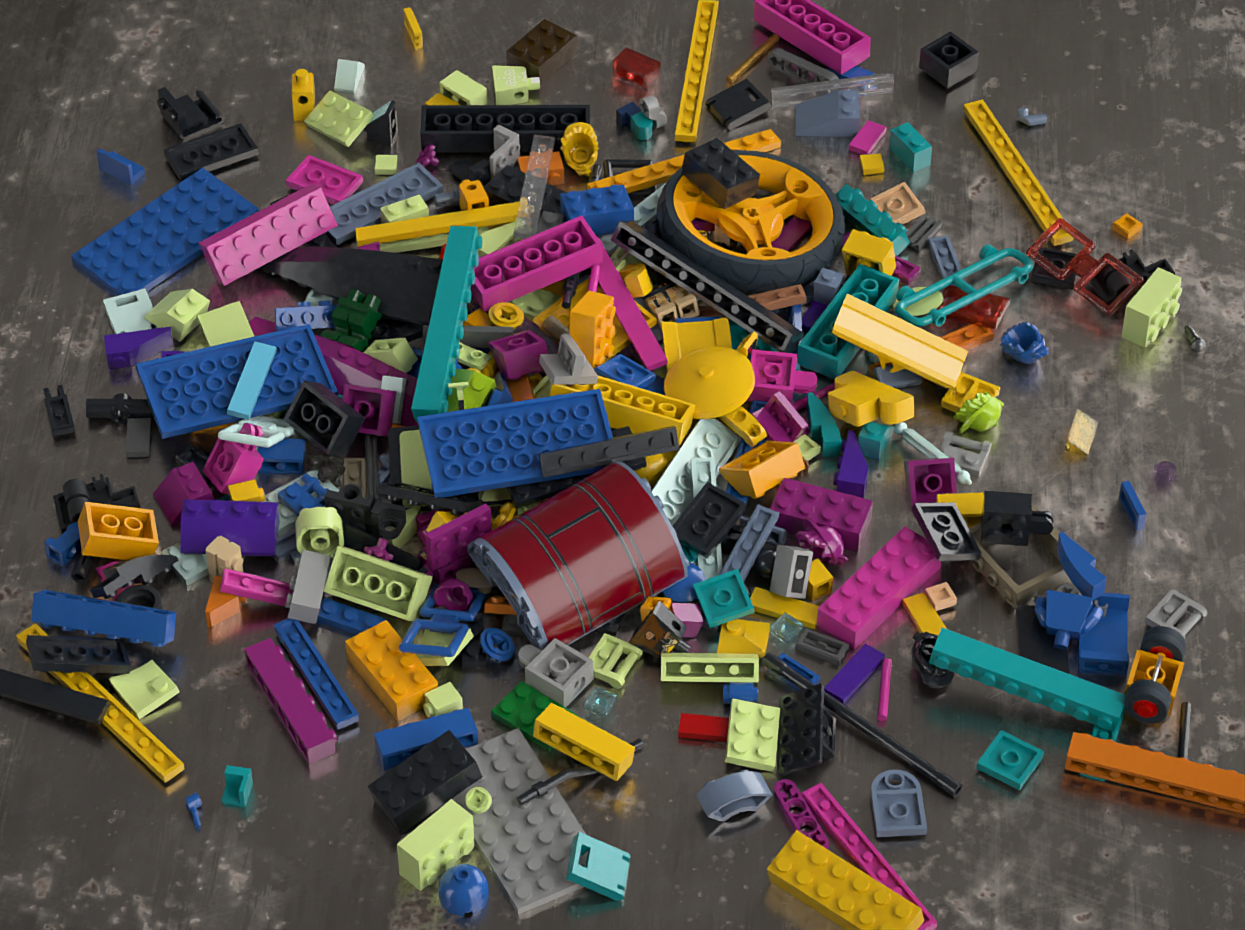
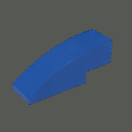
[1057,532,1107,600]

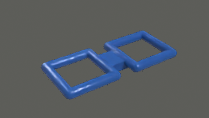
[399,584,488,657]

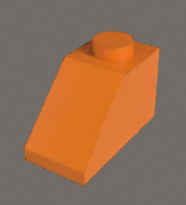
[205,576,247,628]

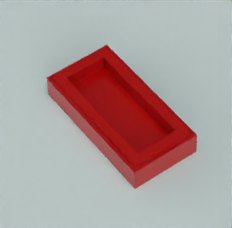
[678,713,729,742]

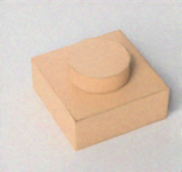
[925,582,957,611]

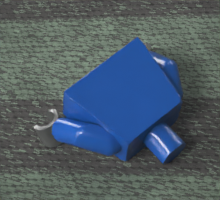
[1034,590,1108,649]

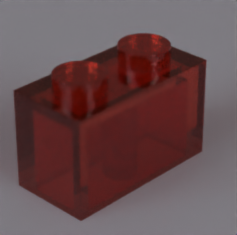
[613,47,661,91]

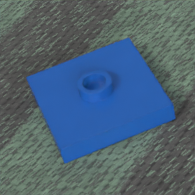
[594,354,656,389]

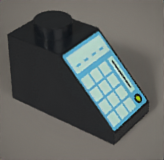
[364,100,398,146]

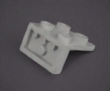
[490,125,520,180]

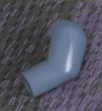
[1016,107,1047,126]

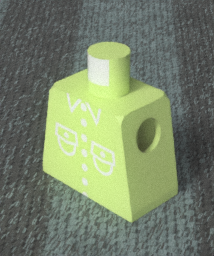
[492,65,540,105]

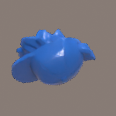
[1000,322,1049,364]

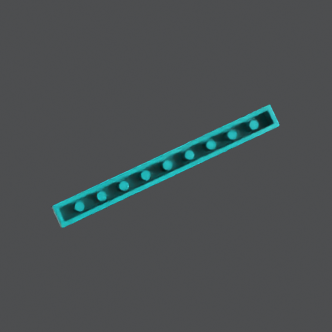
[411,226,482,422]

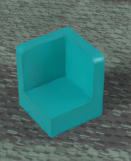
[221,765,253,807]

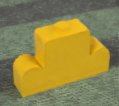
[828,370,914,426]

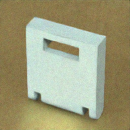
[103,289,158,334]

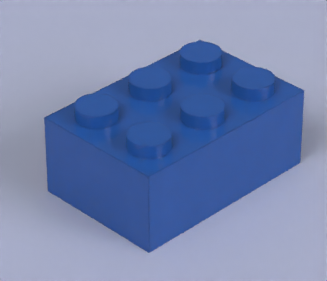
[560,185,634,236]

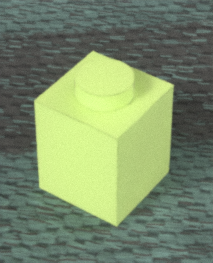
[423,682,463,718]

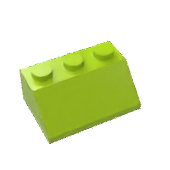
[447,369,497,412]

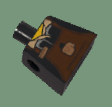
[629,601,691,659]

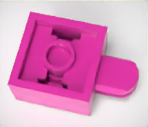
[747,349,817,405]
[202,423,264,495]

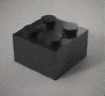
[919,31,979,89]

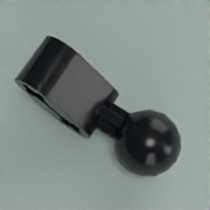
[721,524,776,579]

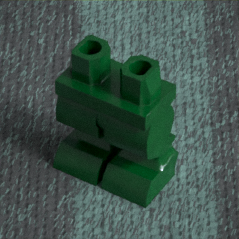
[320,288,382,353]

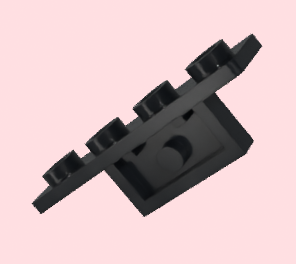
[342,522,421,570]

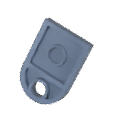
[871,770,927,837]

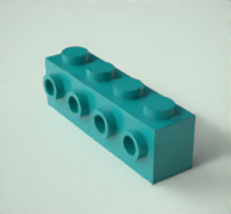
[835,184,910,256]

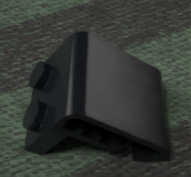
[157,87,225,139]

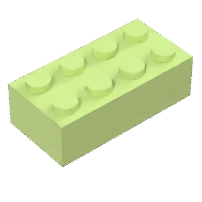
[323,546,433,621]

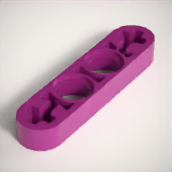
[774,779,829,850]

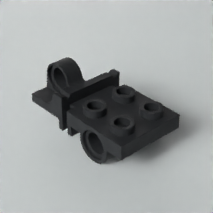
[1086,249,1175,307]
[53,474,140,533]
[324,484,406,540]

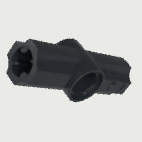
[86,393,155,424]

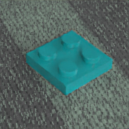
[693,569,755,628]
[976,730,1044,790]

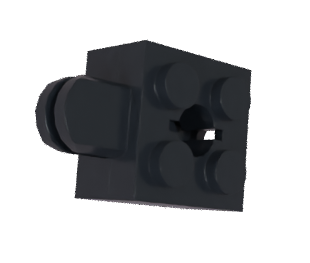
[980,491,1054,546]

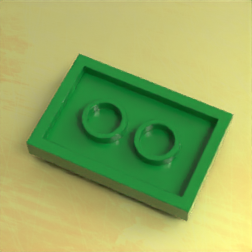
[491,681,579,752]

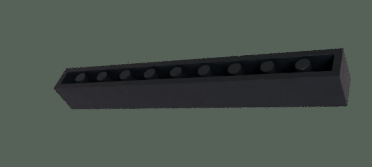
[611,221,804,353]

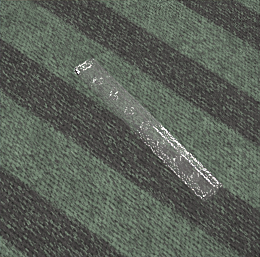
[513,135,555,239]

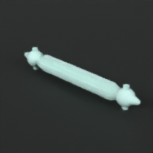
[892,422,972,485]

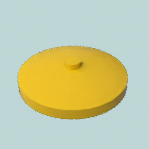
[664,347,755,419]

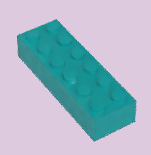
[797,264,899,379]

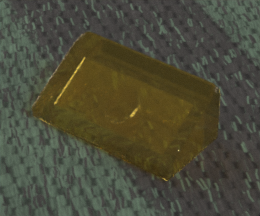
[1065,409,1098,456]

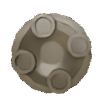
[456,567,497,594]

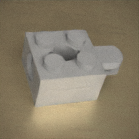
[519,638,594,707]

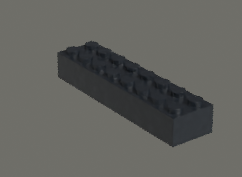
[420,105,590,153]

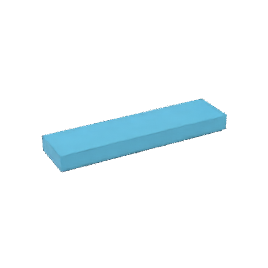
[227,342,276,420]

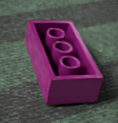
[770,478,873,552]

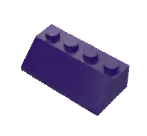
[180,499,280,556]

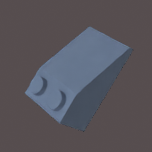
[795,90,860,137]

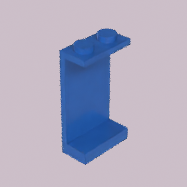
[1078,593,1130,677]

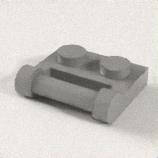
[940,431,991,478]
[1145,589,1207,639]

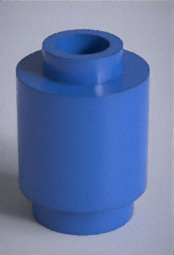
[723,682,758,706]

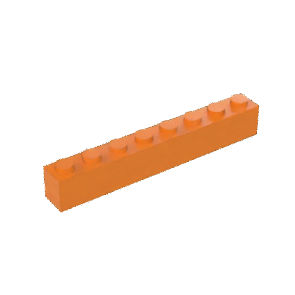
[1065,732,1245,815]

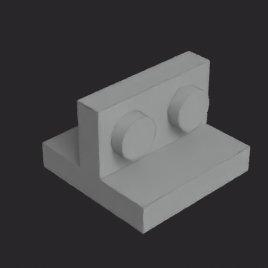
[539,334,598,385]

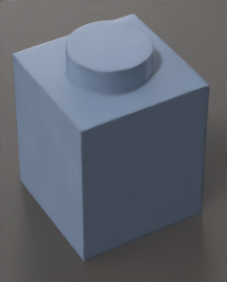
[813,268,843,305]

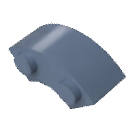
[696,770,773,822]

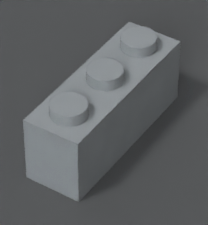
[285,550,331,624]

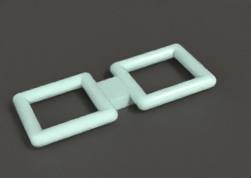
[218,416,298,448]

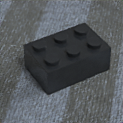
[681,138,760,209]
[283,381,365,457]

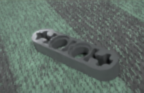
[767,48,840,93]

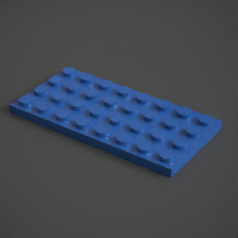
[71,168,260,296]
[136,324,338,439]
[417,389,613,498]

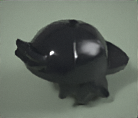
[911,632,954,688]

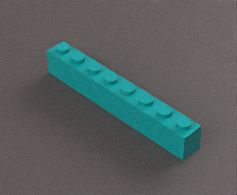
[929,628,1126,731]

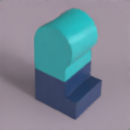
[616,101,653,140]

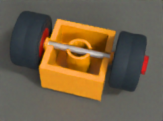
[1124,626,1186,724]

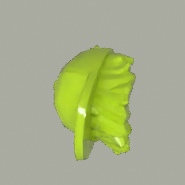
[954,392,1004,434]

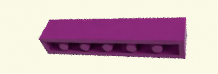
[244,638,337,764]

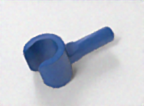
[186,793,202,828]

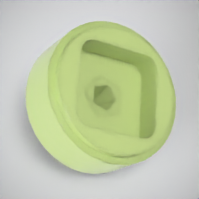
[465,787,492,813]

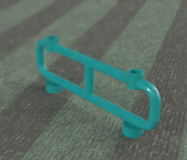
[895,244,1034,327]

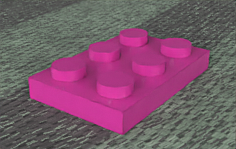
[286,155,363,205]

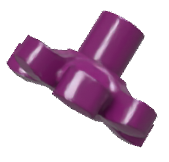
[416,143,439,168]
[364,538,394,561]

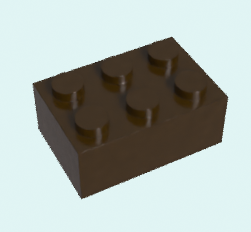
[506,19,577,85]

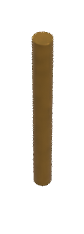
[726,34,779,84]

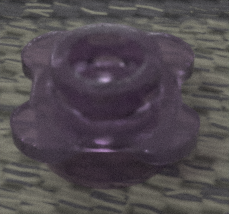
[1153,461,1178,483]

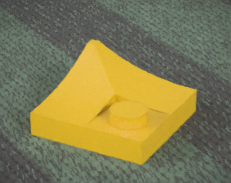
[717,619,771,658]

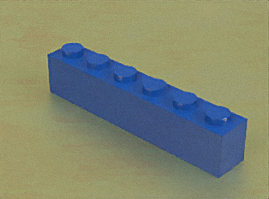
[31,589,176,647]

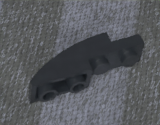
[90,554,179,599]

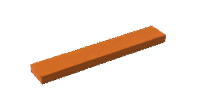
[868,320,994,380]

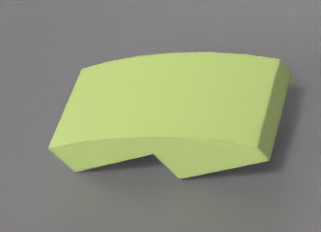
[387,505,421,548]

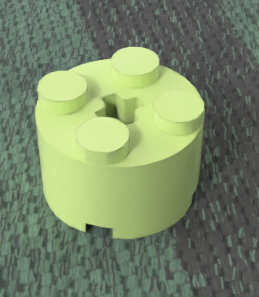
[295,507,344,559]

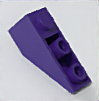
[833,430,869,498]

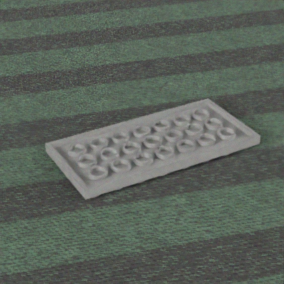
[452,728,588,915]

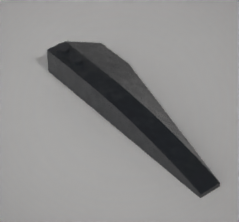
[257,247,443,325]

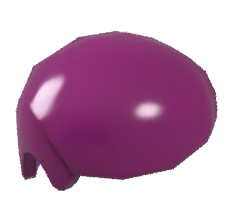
[433,578,473,611]

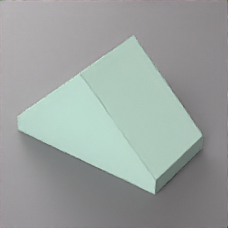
[334,59,365,94]

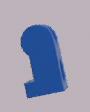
[44,522,82,567]

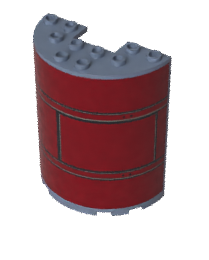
[467,461,690,651]

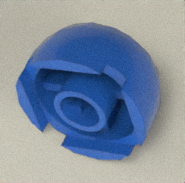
[438,864,489,916]

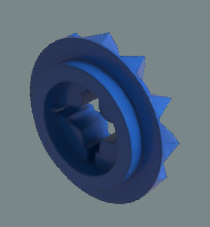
[478,628,515,663]

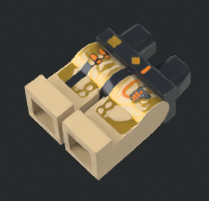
[642,277,700,331]

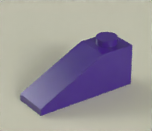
[104,326,173,370]

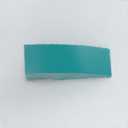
[806,392,842,458]

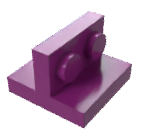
[751,391,811,442]

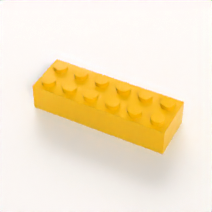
[550,376,695,445]
[767,830,924,930]

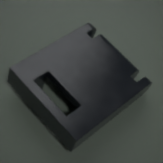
[705,78,770,130]

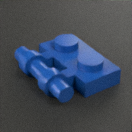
[277,474,329,517]

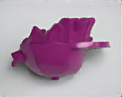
[796,517,849,566]

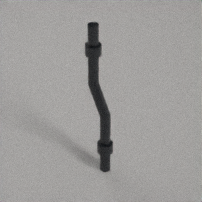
[516,738,644,806]

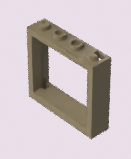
[969,504,1070,609]

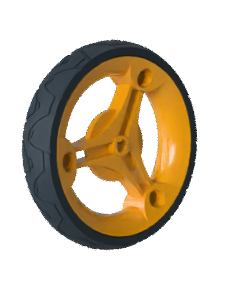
[657,150,845,294]

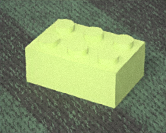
[1122,267,1182,348]
[397,799,475,891]

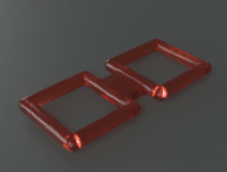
[1026,218,1144,316]

